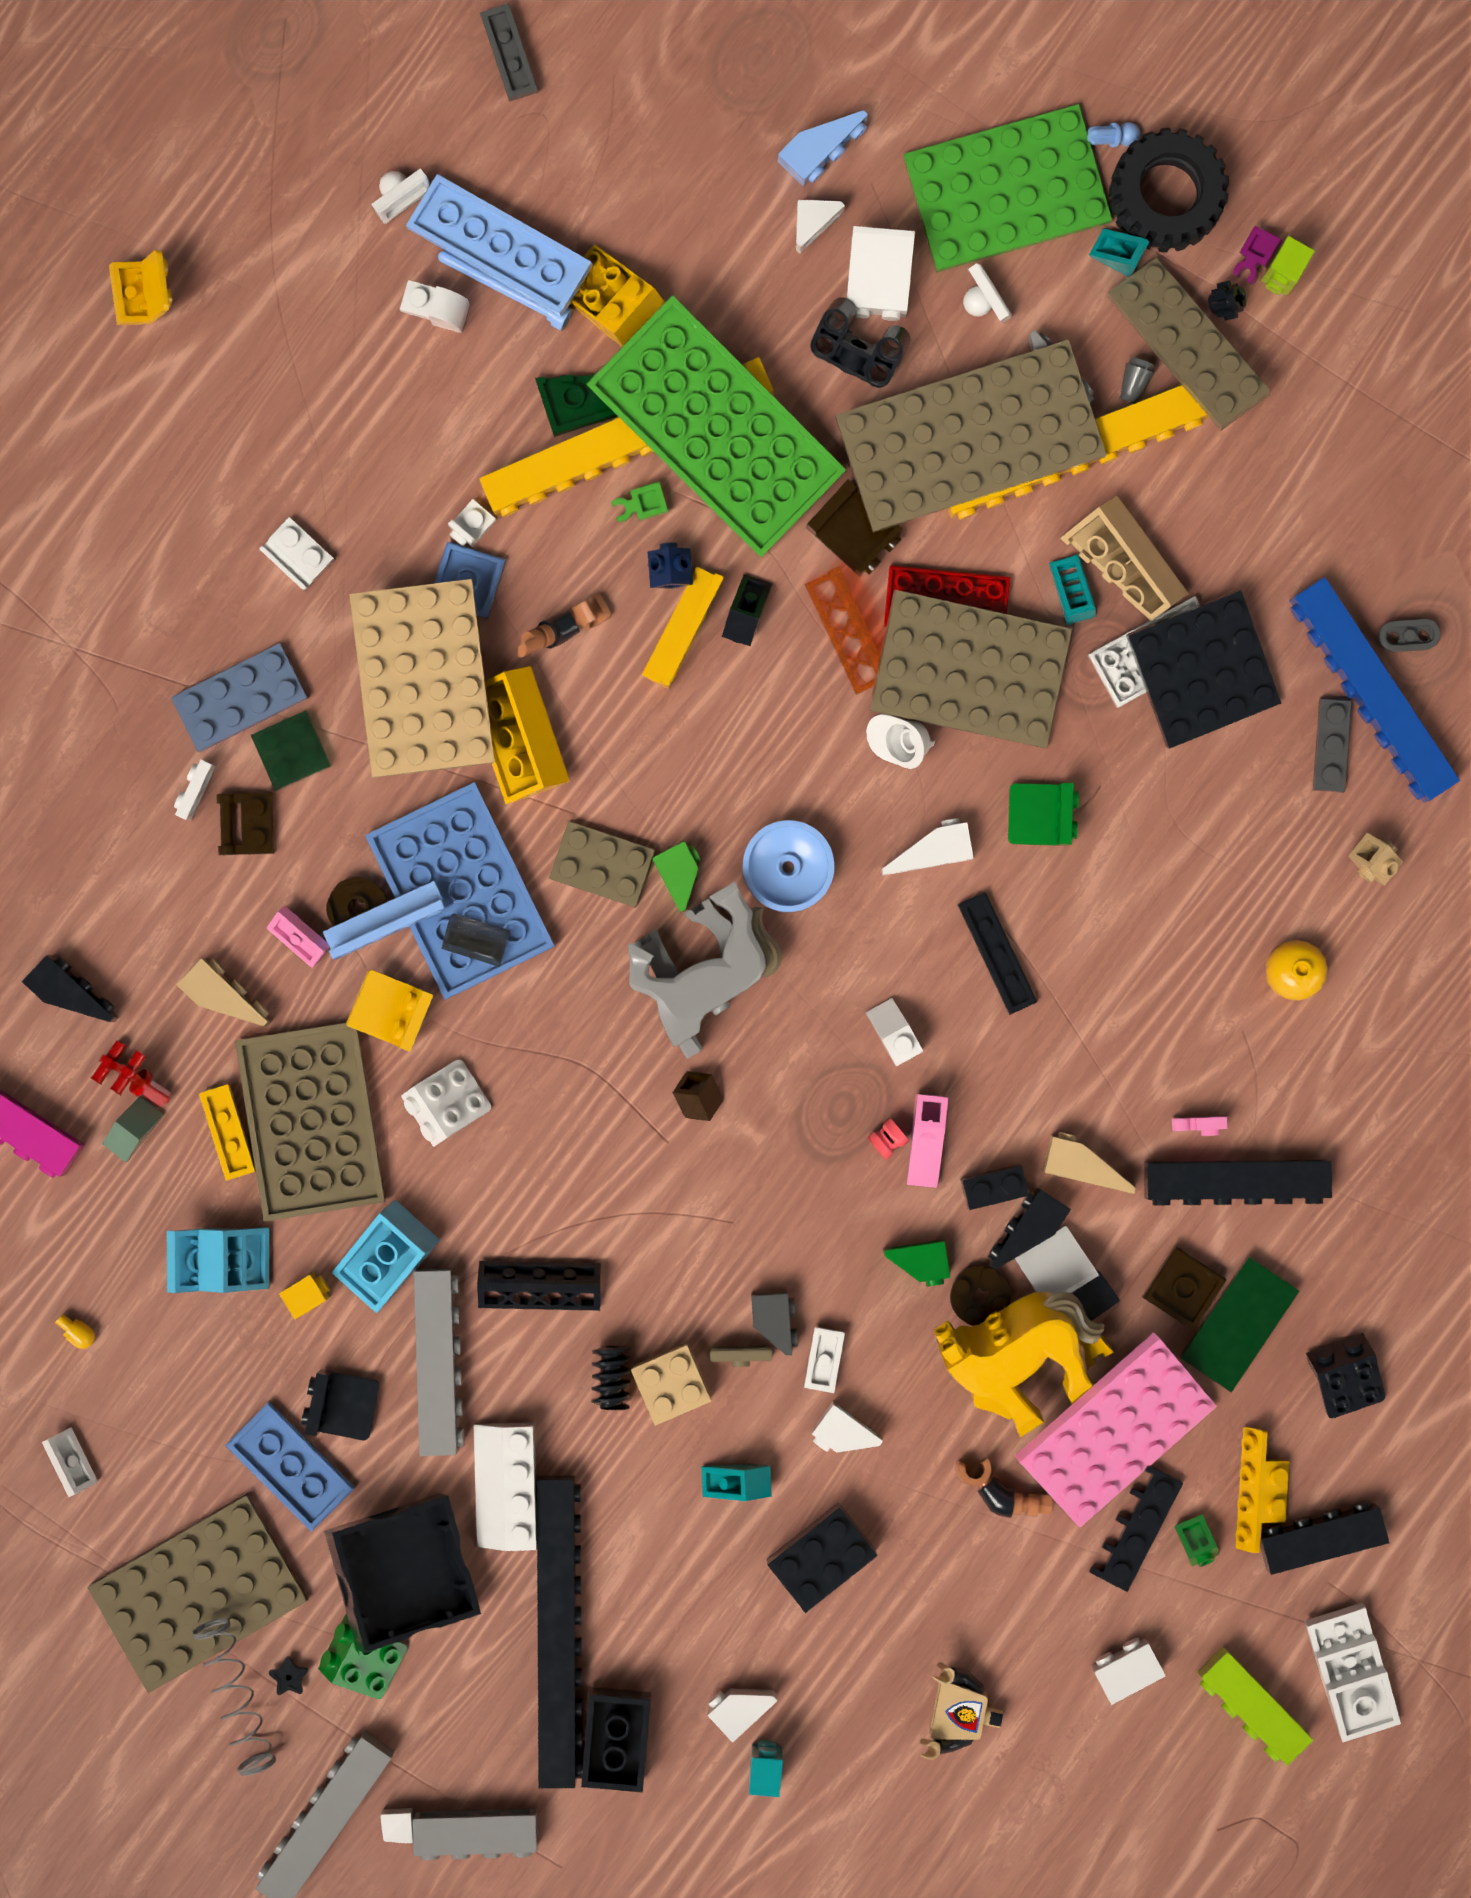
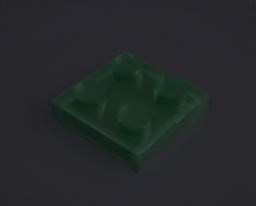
[251,711,332,791]

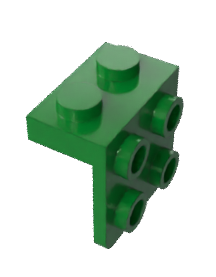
[1008,783,1079,846]
[318,1614,407,1699]

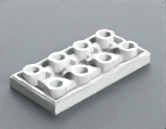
[1088,596,1200,708]

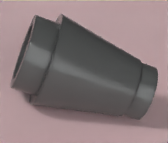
[1119,357,1154,404]

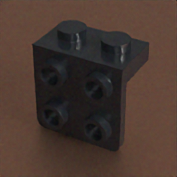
[1306,1333,1385,1419]
[301,1369,380,1441]

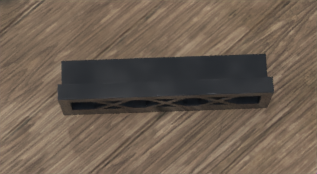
[477,1261,601,1311]

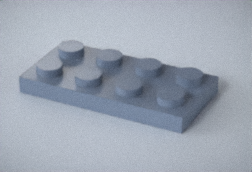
[171,643,308,753]

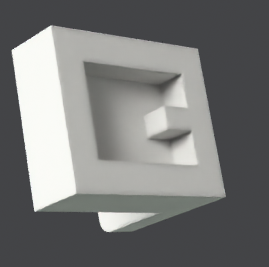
[448,499,496,547]

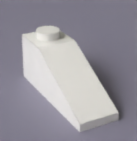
[881,818,974,876]

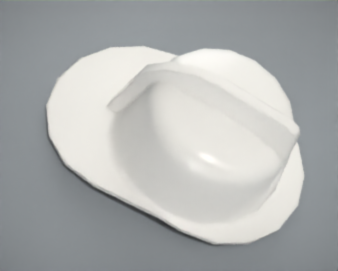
[866,714,935,769]

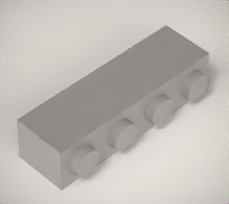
[412,1808,538,1860]

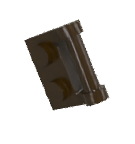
[216,793,274,856]

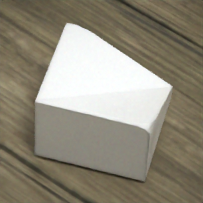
[380,1808,413,1843]

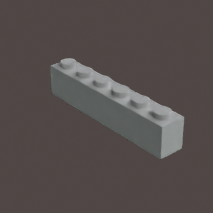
[414,1268,464,1456]
[256,1731,395,1898]

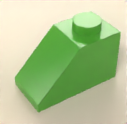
[652,841,701,913]

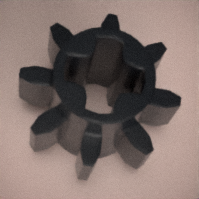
[1208,280,1247,321]

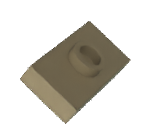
[710,1346,772,1367]

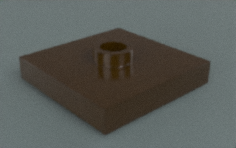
[1142,1246,1227,1331]

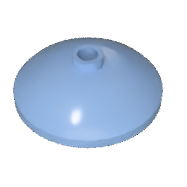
[743,820,834,912]

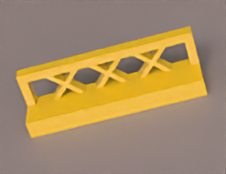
[642,567,724,689]

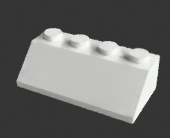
[474,1422,537,1551]

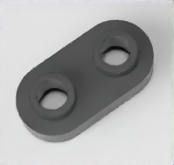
[1377,619,1441,653]

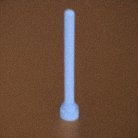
[438,251,573,331]

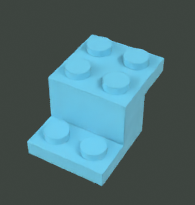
[167,1227,269,1293]

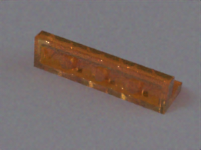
[805,566,880,695]

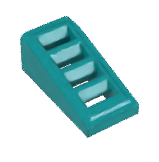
[1049,555,1096,625]

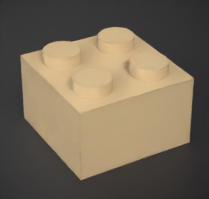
[631,1341,712,1426]

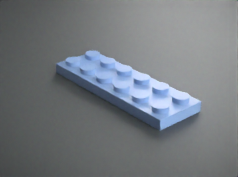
[406,174,593,317]

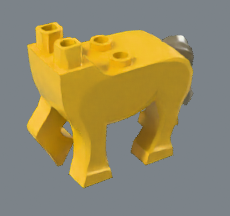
[934,1291,1113,1438]

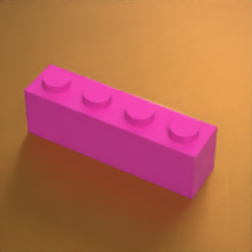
[0,1090,85,1178]

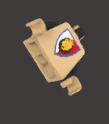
[920,1662,1003,1760]

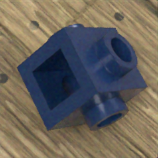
[647,542,693,589]

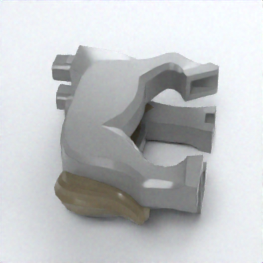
[628,882,783,1059]

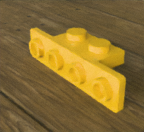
[1235,1427,1289,1553]

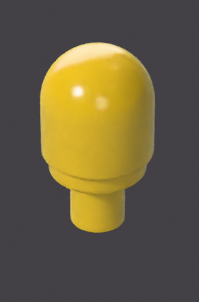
[55,1313,95,1349]

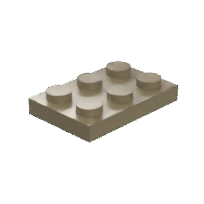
[549,821,655,908]

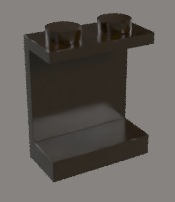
[806,479,902,577]

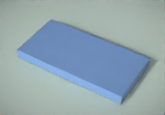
[225,1401,355,1532]

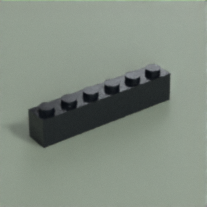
[1144,1160,1332,1206]

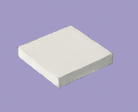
[1015,1226,1099,1294]

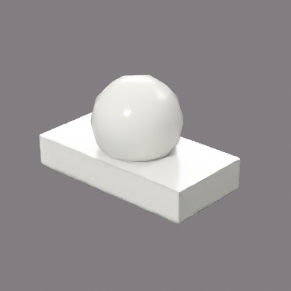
[371,168,431,224]
[963,263,1012,323]

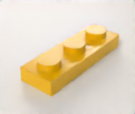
[199,1084,256,1181]

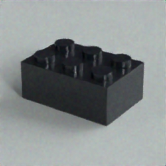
[767,1502,878,1613]
[581,1687,651,1792]

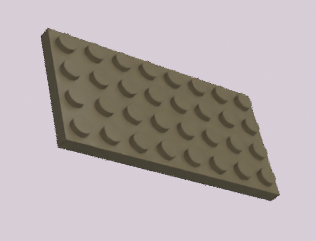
[835,339,1107,533]

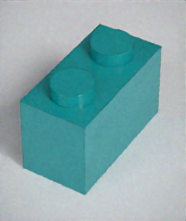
[749,1740,783,1797]

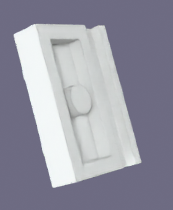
[259,517,335,591]

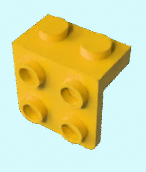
[109,250,172,325]

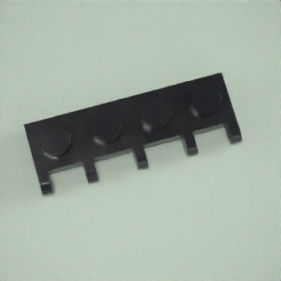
[1089,1465,1183,1592]

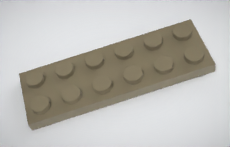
[1108,257,1270,431]

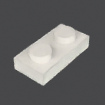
[174,759,216,822]
[804,1326,845,1393]
[42,1427,98,1497]

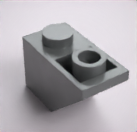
[751,1291,798,1355]

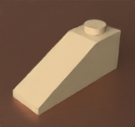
[1042,1132,1136,1194]

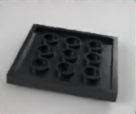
[1126,589,1281,749]

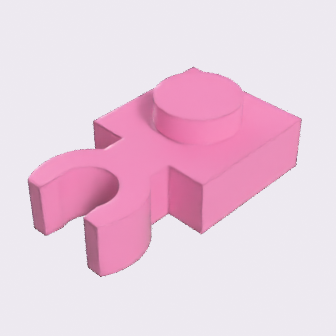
[1172,1116,1228,1136]

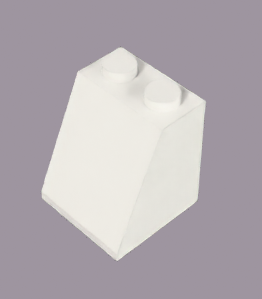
[847,226,915,321]

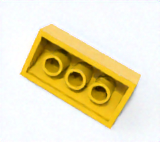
[485,666,570,804]

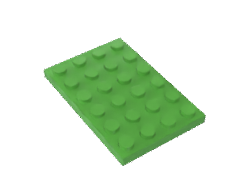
[903,104,1112,273]

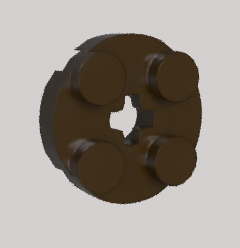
[326,877,388,927]
[949,1265,1011,1326]

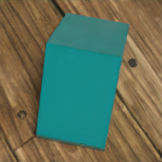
[1089,228,1149,277]

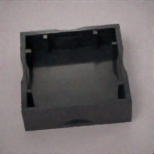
[324,1494,481,1653]

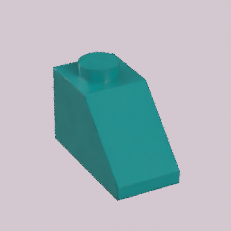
[701,1464,772,1501]

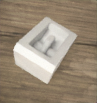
[796,200,845,254]

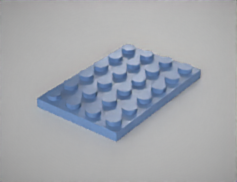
[365,782,555,1000]

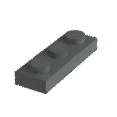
[480,3,538,102]
[1312,699,1351,793]

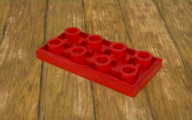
[883,566,1011,627]

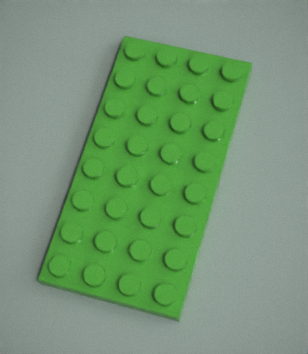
[586,295,846,557]

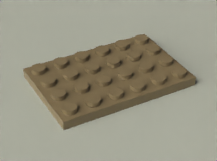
[869,590,1072,748]
[235,1023,386,1222]
[87,1494,309,1693]

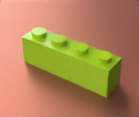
[1197,1646,1314,1766]

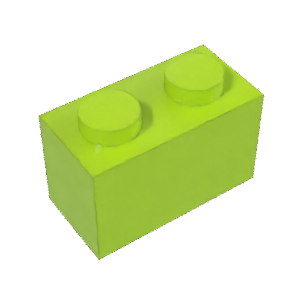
[1261,236,1315,295]

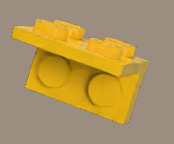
[346,969,433,1052]

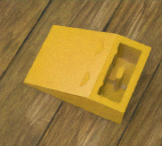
[570,244,665,347]

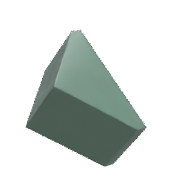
[102,1096,164,1163]

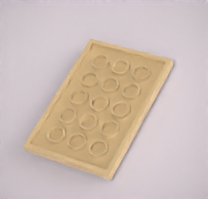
[349,579,495,778]

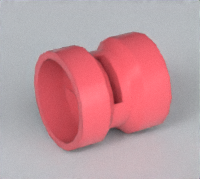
[867,1118,909,1160]

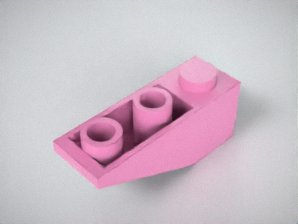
[907,1094,948,1188]

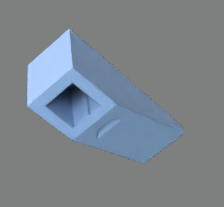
[778,110,868,187]

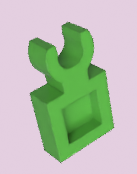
[611,482,668,523]

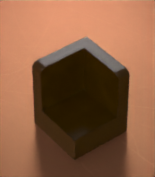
[672,1071,723,1121]

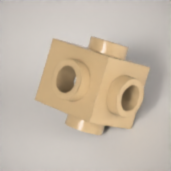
[1348,833,1403,886]

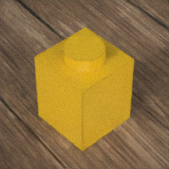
[279,1272,330,1320]

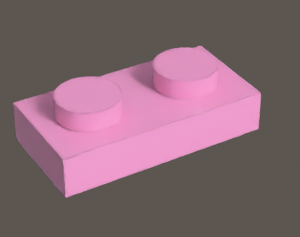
[267,905,329,968]

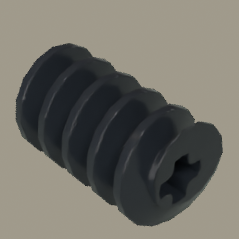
[591,1346,631,1410]

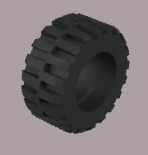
[1109,128,1229,253]

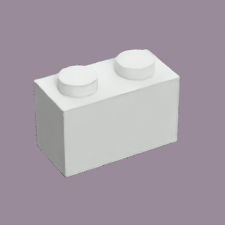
[1091,1638,1165,1705]

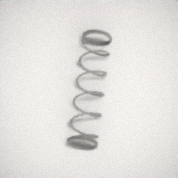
[192,1618,276,1776]

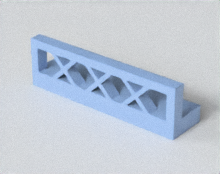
[323,881,448,960]

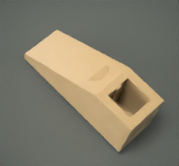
[176,958,272,1026]

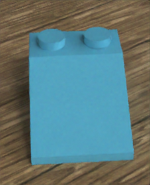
[332,1200,440,1313]

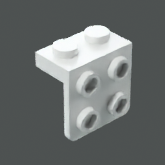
[401,1060,491,1147]

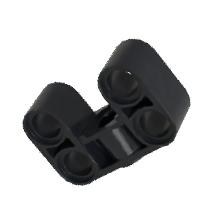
[810,297,910,388]

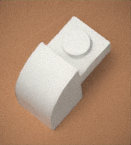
[400,280,470,333]

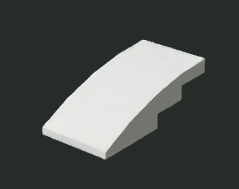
[1304,1603,1401,1742]

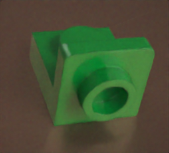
[1174,1514,1219,1567]

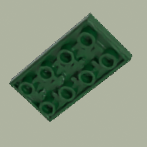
[1180,1256,1300,1393]

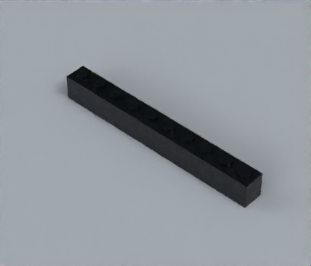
[537,1476,582,1789]

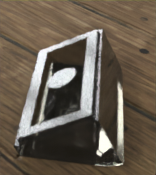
[441,914,510,967]

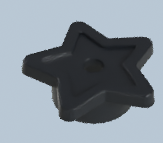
[269,1656,309,1695]

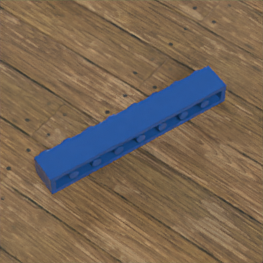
[1290,577,1460,803]

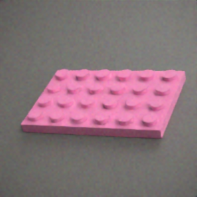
[1015,1333,1217,1527]

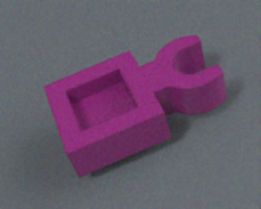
[1233,226,1283,285]

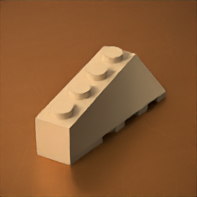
[1060,496,1189,621]

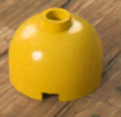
[1266,940,1328,1001]

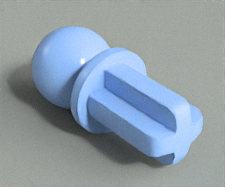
[1087,122,1141,147]

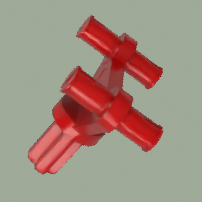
[90,1040,171,1107]

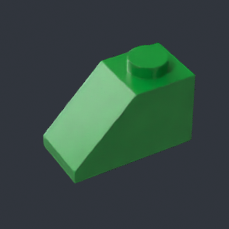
[883,1239,950,1287]

